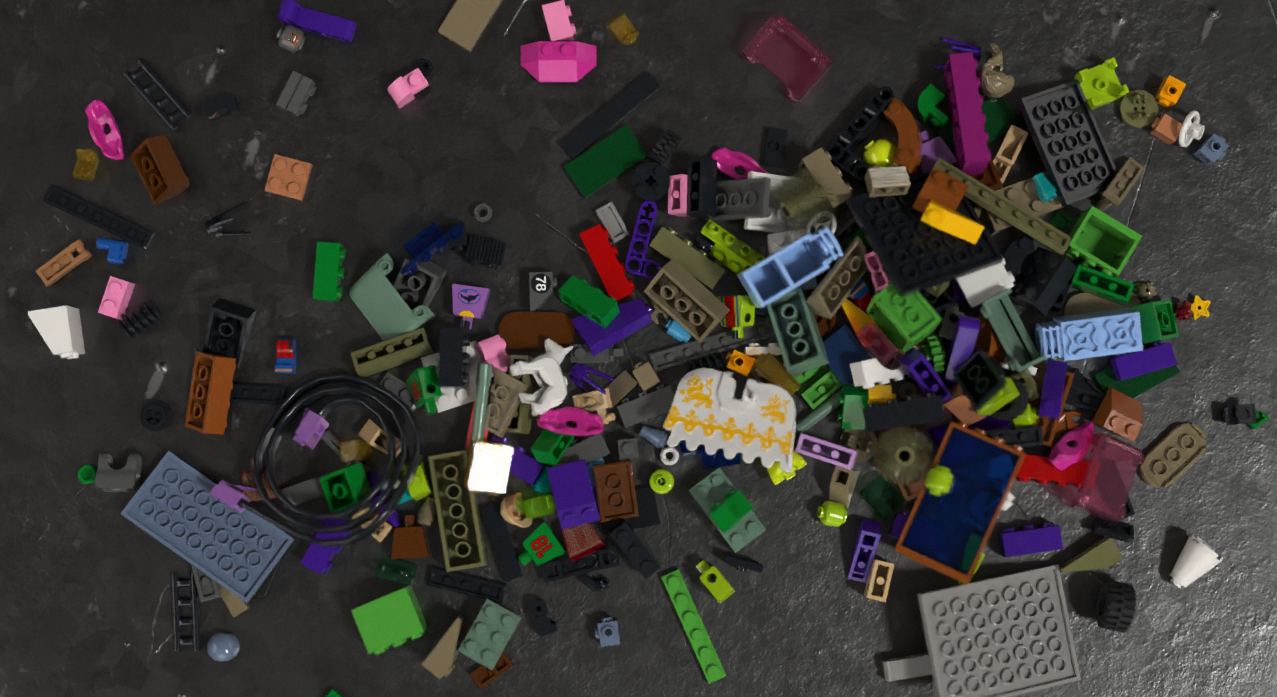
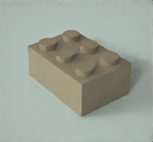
[798,147,853,212]

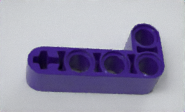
[277,0,357,43]
[625,201,661,280]
[941,315,980,384]

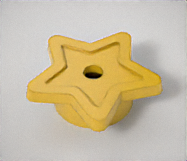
[1190,295,1211,320]

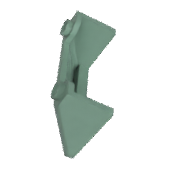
[349,253,437,341]
[979,288,1047,373]

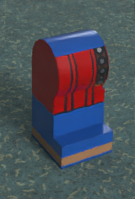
[848,279,872,312]
[275,338,297,374]

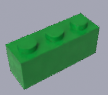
[313,242,346,302]
[1070,264,1135,306]
[558,275,620,328]

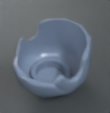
[207,632,240,662]

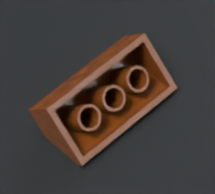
[184,351,236,435]

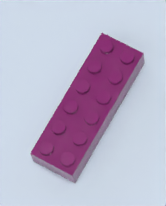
[944,52,991,175]

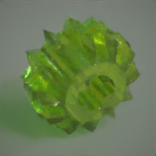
[523,494,557,519]

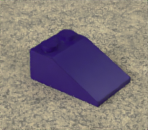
[547,459,600,529]

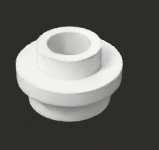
[660,446,679,465]

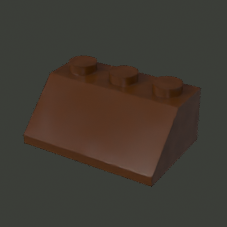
[130,135,190,206]

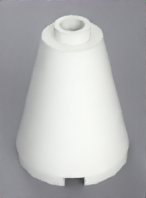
[1170,533,1224,588]

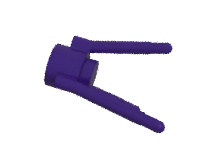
[934,37,982,69]
[569,363,614,394]

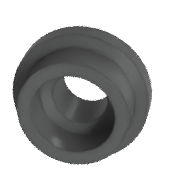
[473,203,492,222]

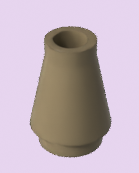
[416,497,436,527]

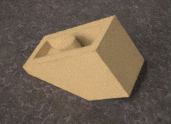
[358,419,401,457]

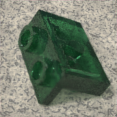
[860,473,907,521]
[373,556,419,586]

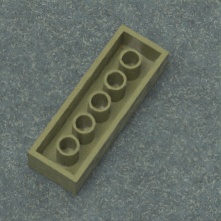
[428,450,487,572]

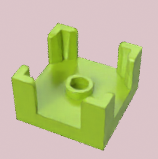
[1074,57,1129,110]

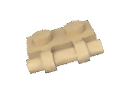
[572,388,615,425]

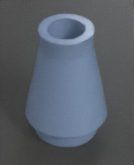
[639,425,669,449]

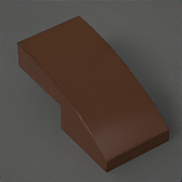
[469,652,513,690]

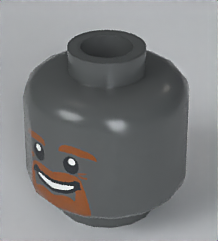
[276,24,306,53]

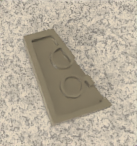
[484,368,529,437]

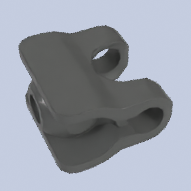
[95,453,142,493]

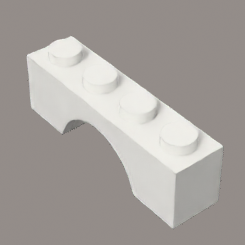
[850,347,923,389]

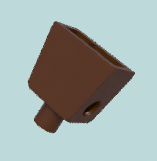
[391,515,431,559]

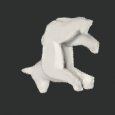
[510,338,573,416]

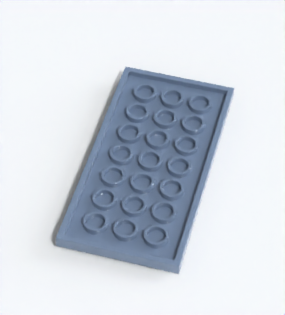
[120,451,295,603]

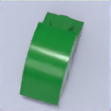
[918,84,949,130]

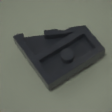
[1065,368,1106,413]

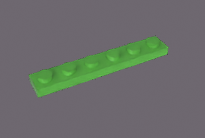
[661,569,726,684]

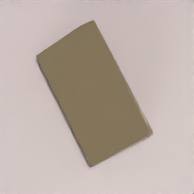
[606,370,638,410]
[217,582,251,618]

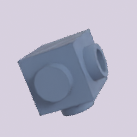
[1194,133,1229,166]
[594,616,620,647]

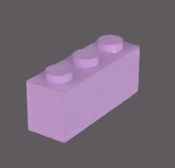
[795,433,858,470]

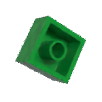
[319,463,371,512]

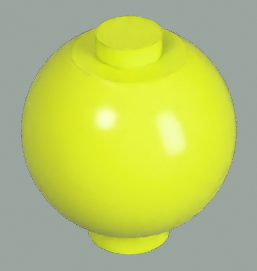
[863,139,898,168]

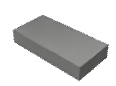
[595,201,630,244]

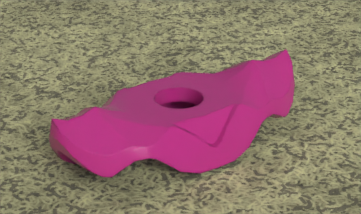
[85,99,124,159]
[710,148,768,180]
[537,407,604,436]
[1048,421,1094,470]

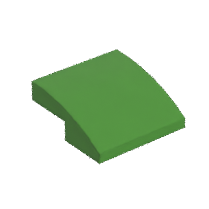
[787,365,842,409]

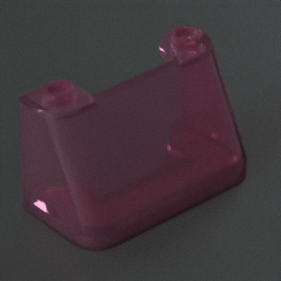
[743,13,835,102]
[1071,432,1144,523]

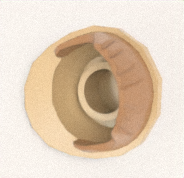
[500,492,533,528]

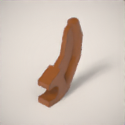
[1046,411,1081,448]

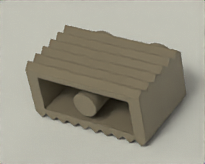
[864,164,910,197]

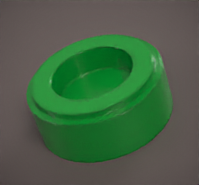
[77,465,97,484]

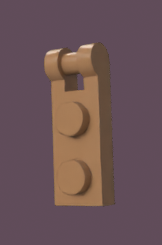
[36,240,92,287]

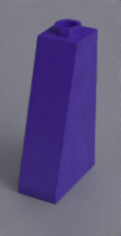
[572,299,652,357]

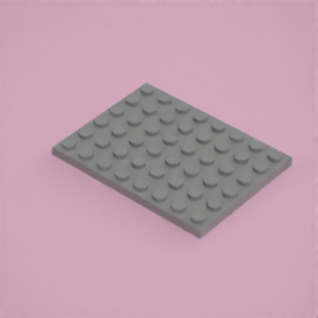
[917,564,1081,697]

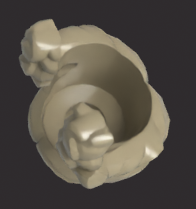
[978,43,1015,98]

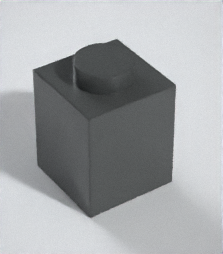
[618,438,639,459]

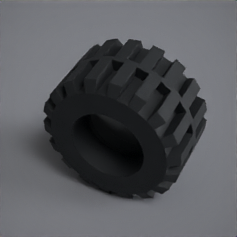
[1096,580,1136,632]

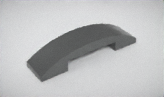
[281,471,336,509]

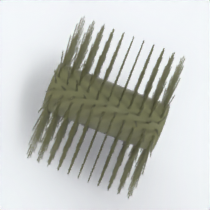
[771,167,837,237]
[871,427,934,485]

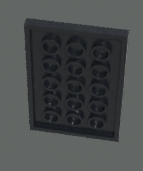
[1017,79,1118,207]

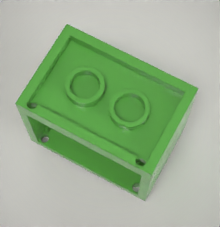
[1063,206,1142,277]
[866,283,942,355]
[351,585,428,655]

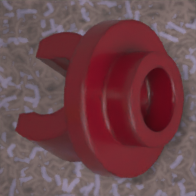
[1174,300,1193,320]

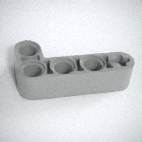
[882,653,932,681]

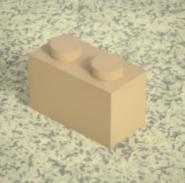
[864,559,894,602]

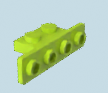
[700,220,765,274]

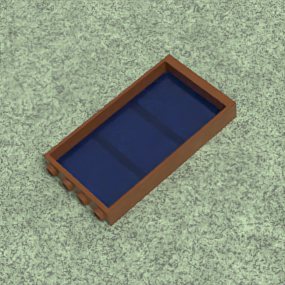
[894,420,1026,584]

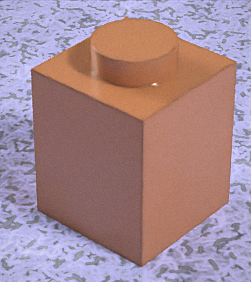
[1150,114,1182,145]

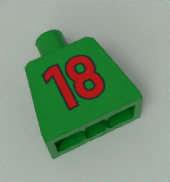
[406,365,442,415]
[517,521,566,566]

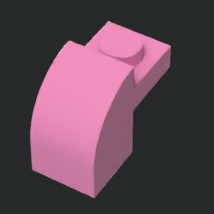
[387,68,429,109]

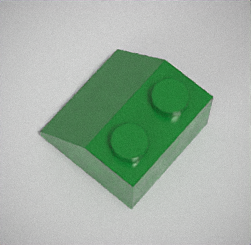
[1132,299,1179,344]

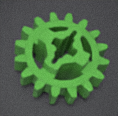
[921,333,946,375]

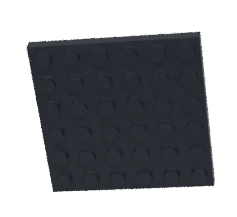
[846,171,1004,298]

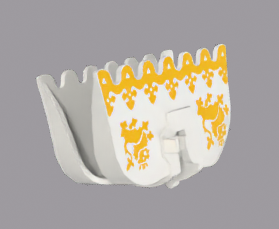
[664,368,796,473]

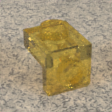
[608,13,640,45]
[72,149,99,181]
[340,440,371,462]

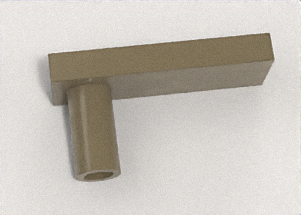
[1096,157,1145,211]

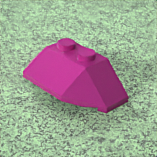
[521,41,596,82]

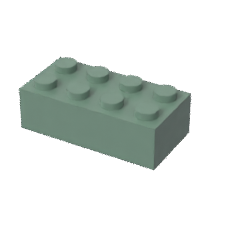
[767,287,829,376]
[688,467,766,553]

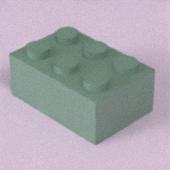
[458,599,521,670]

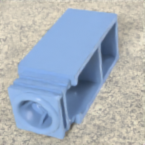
[737,226,843,308]
[1035,307,1143,361]

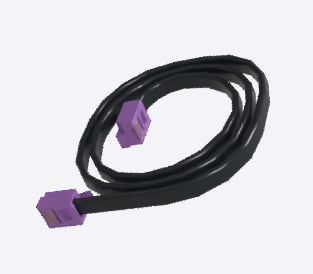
[209,372,422,548]

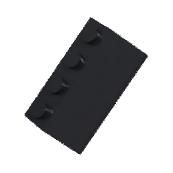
[862,392,947,432]

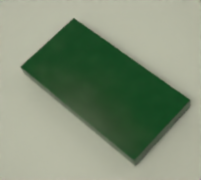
[935,96,1020,164]
[564,124,648,198]
[1093,340,1180,398]

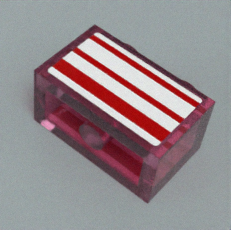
[856,322,900,365]

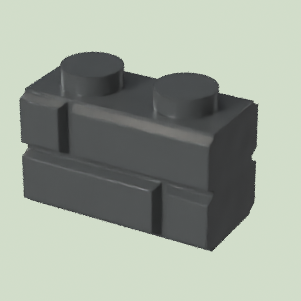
[275,70,316,117]

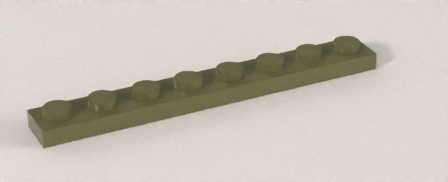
[929,158,1072,255]

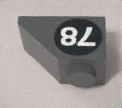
[529,272,557,312]

